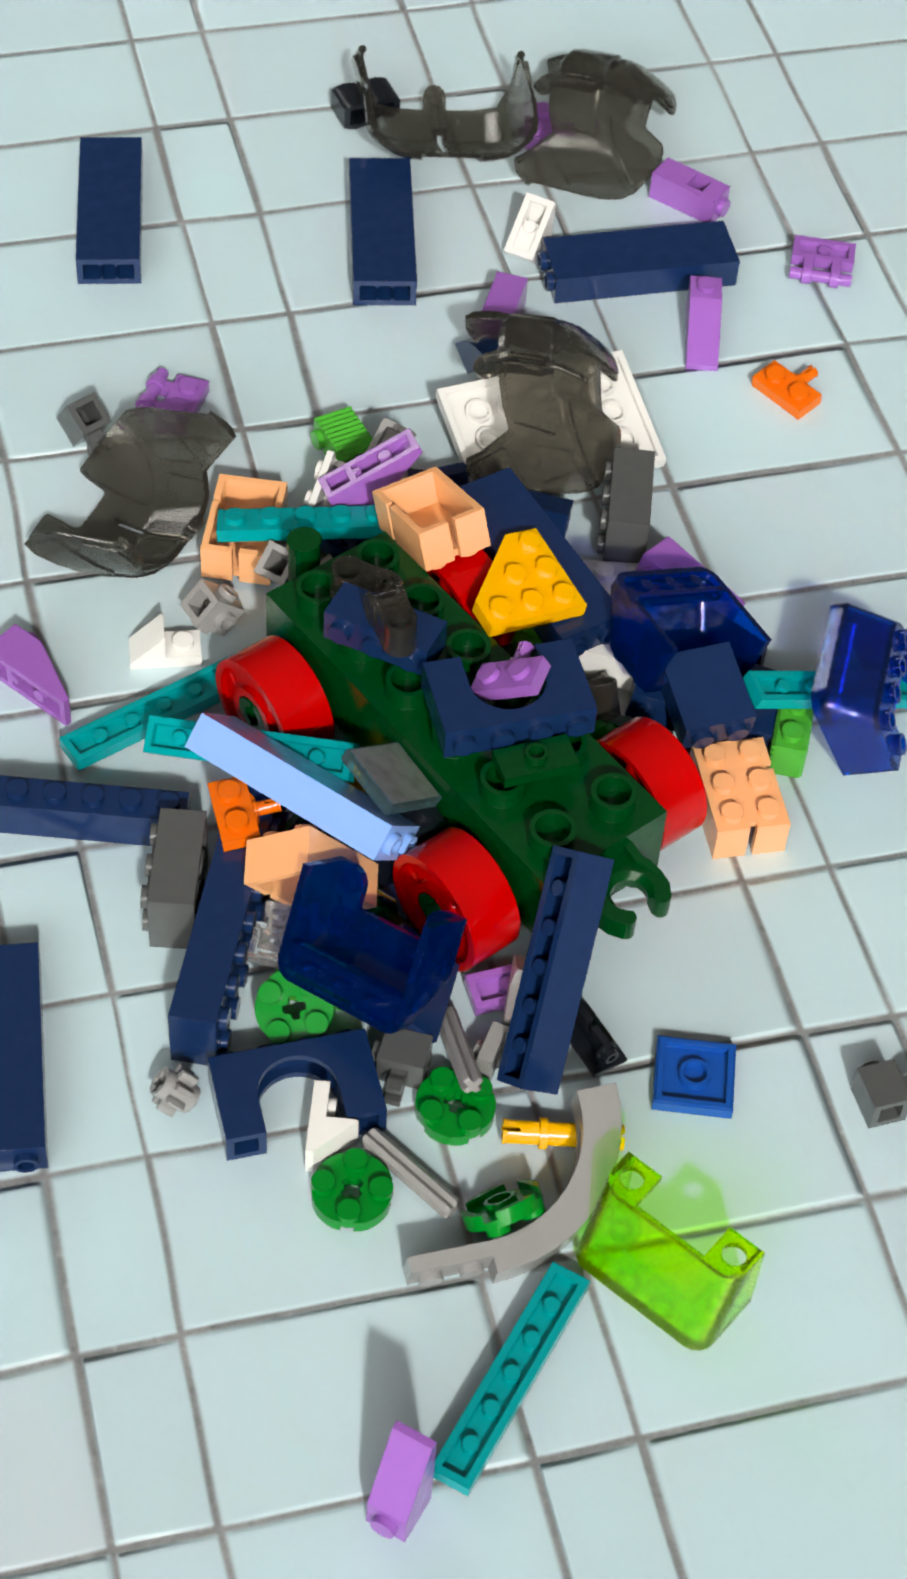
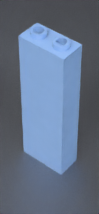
[185,713,420,861]

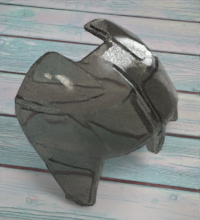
[351,45,538,162]
[514,49,677,200]
[465,311,621,494]
[24,407,236,578]

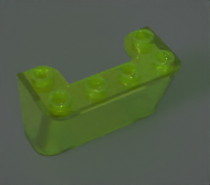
[576,1152,765,1351]

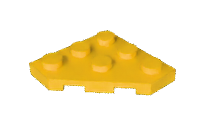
[472,528,587,637]

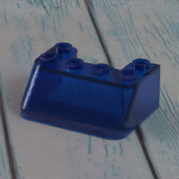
[610,567,772,693]
[811,603,907,776]
[277,856,467,1034]

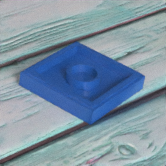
[652,1035,736,1119]

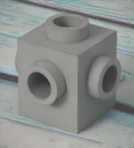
[180,578,245,637]

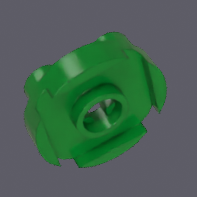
[255,967,336,1044]
[415,1066,496,1146]
[311,1148,393,1232]
[460,1180,546,1238]

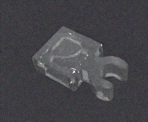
[246,901,295,970]

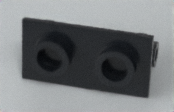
[570,997,627,1077]

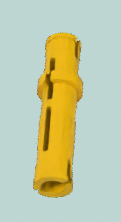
[501,1117,625,1151]

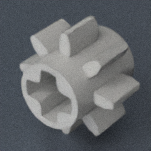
[150,1063,201,1117]

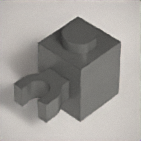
[57,392,117,462]
[372,1025,433,1107]
[851,1059,907,1129]

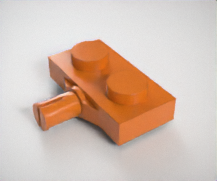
[752,360,822,420]
[207,777,282,852]

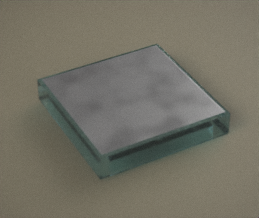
[341,742,442,815]

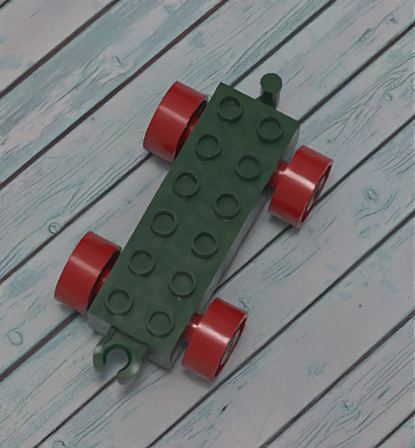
[216,527,707,972]

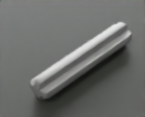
[440,1006,483,1093]
[362,1127,460,1218]

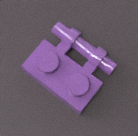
[789,235,856,288]
[134,368,209,434]

